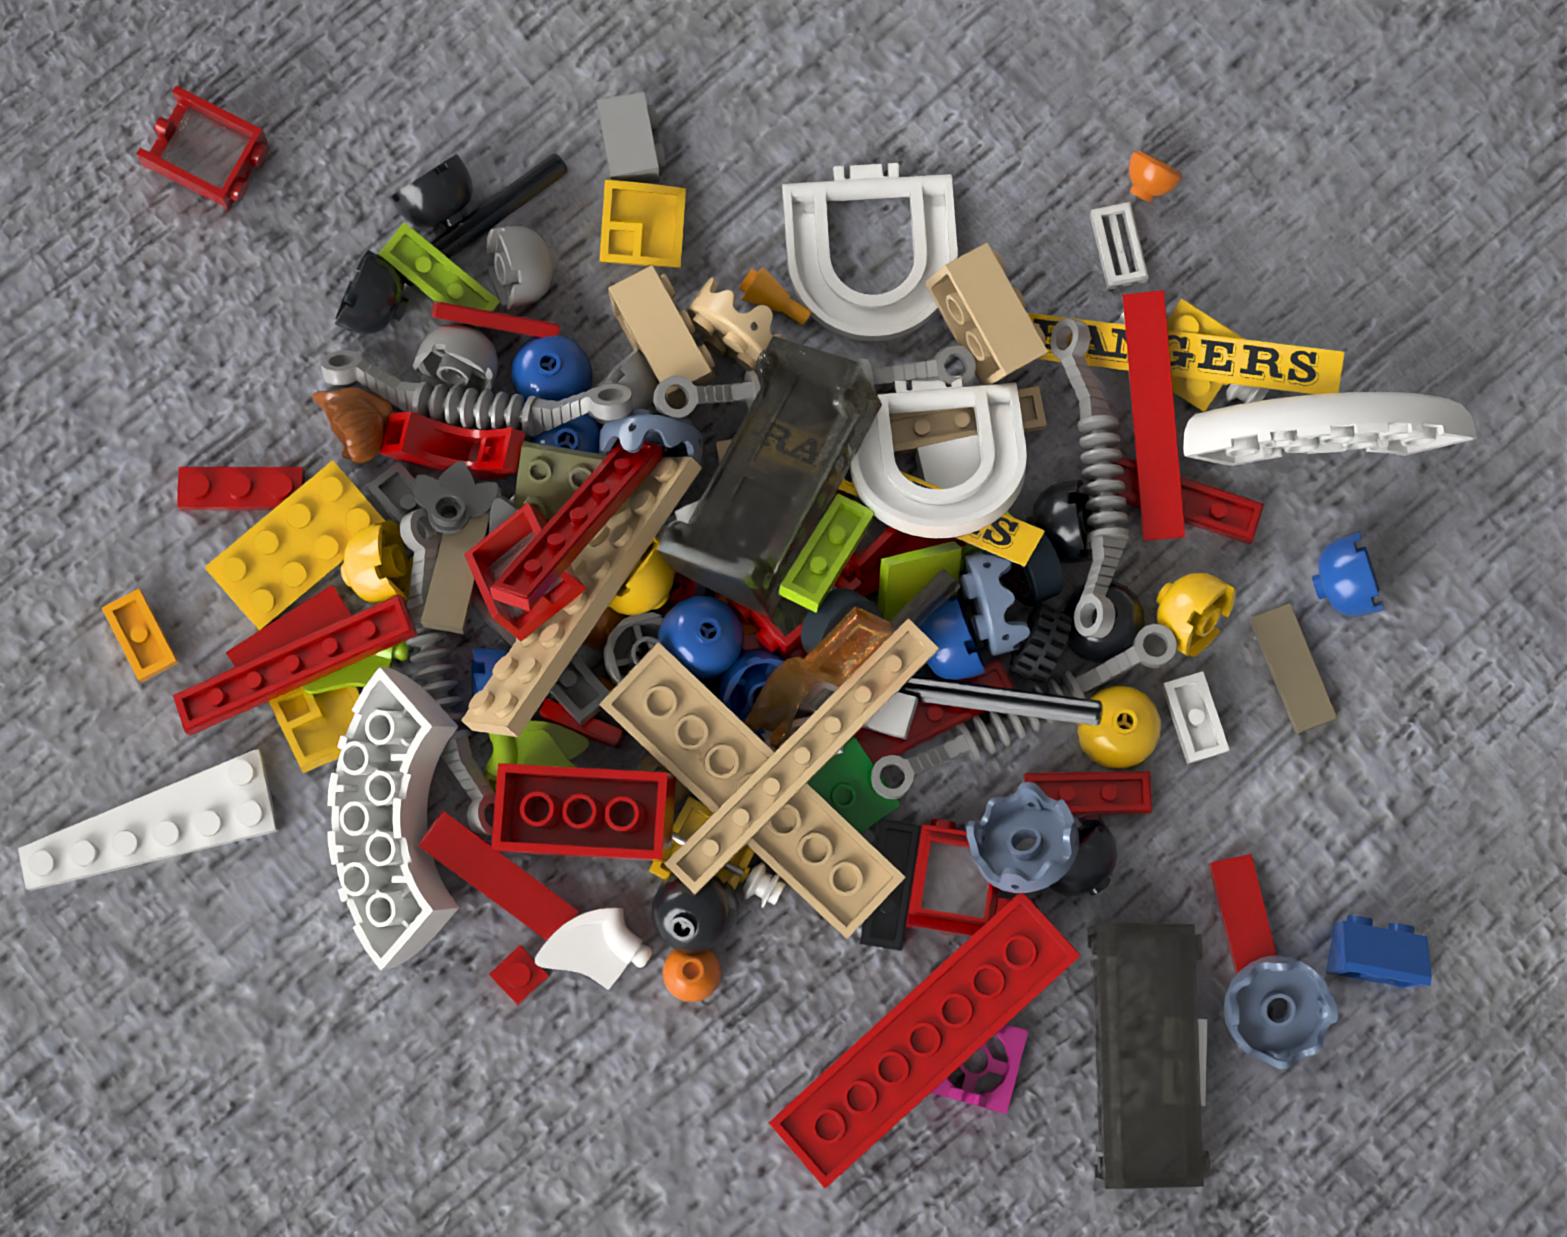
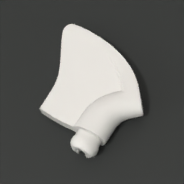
[535,908,653,990]

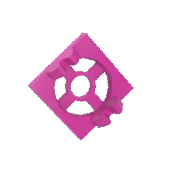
[932,1024,1028,1114]

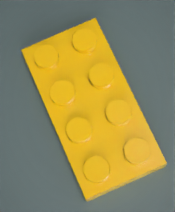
[204,460,385,631]

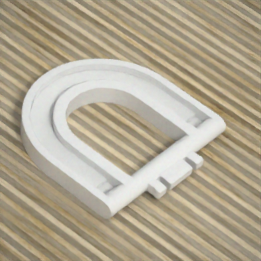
[782,163,958,342]
[843,375,1027,538]

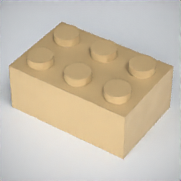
[925,242,1048,385]
[608,265,716,409]

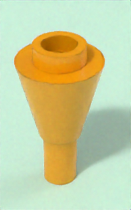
[739,266,811,325]

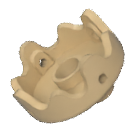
[688,277,789,372]

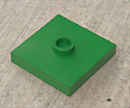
[807,736,900,833]

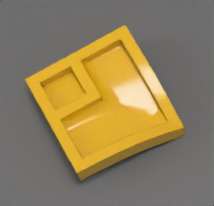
[599,180,686,269]
[268,686,360,774]

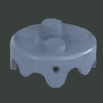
[599,409,704,466]
[958,550,1030,655]
[966,782,1079,893]
[1224,955,1338,1069]

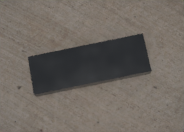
[859,819,922,951]

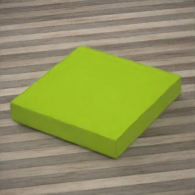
[878,541,962,637]

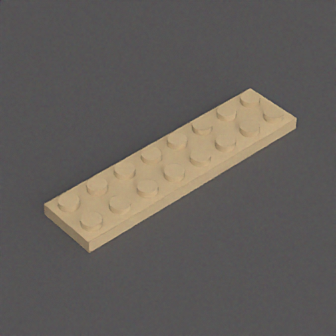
[461,457,702,737]
[599,642,905,939]

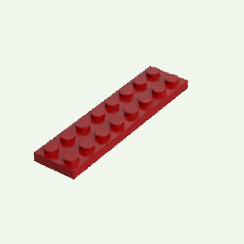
[768,893,1082,1189]

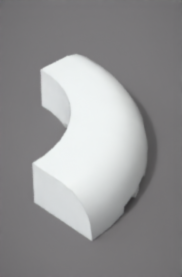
[1183,392,1477,466]
[327,667,460,971]

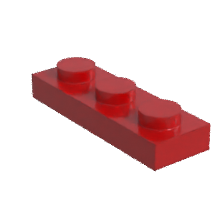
[177,467,305,510]

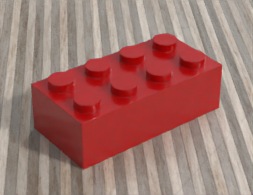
[491,763,676,862]

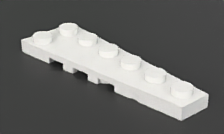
[18,749,279,891]

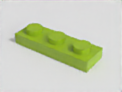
[378,222,500,329]
[779,494,874,613]

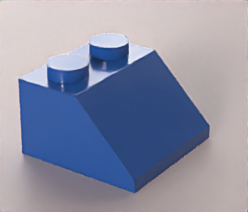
[1326,915,1432,989]

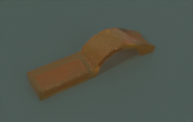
[744,606,892,749]

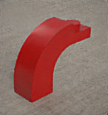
[380,411,525,480]

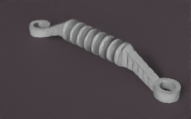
[1050,318,1130,638]
[653,345,976,419]
[320,350,633,437]
[400,508,496,839]
[871,624,1177,799]

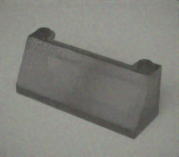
[657,336,882,618]
[1087,922,1210,1189]

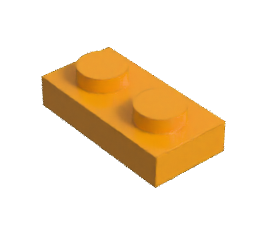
[102,588,179,683]

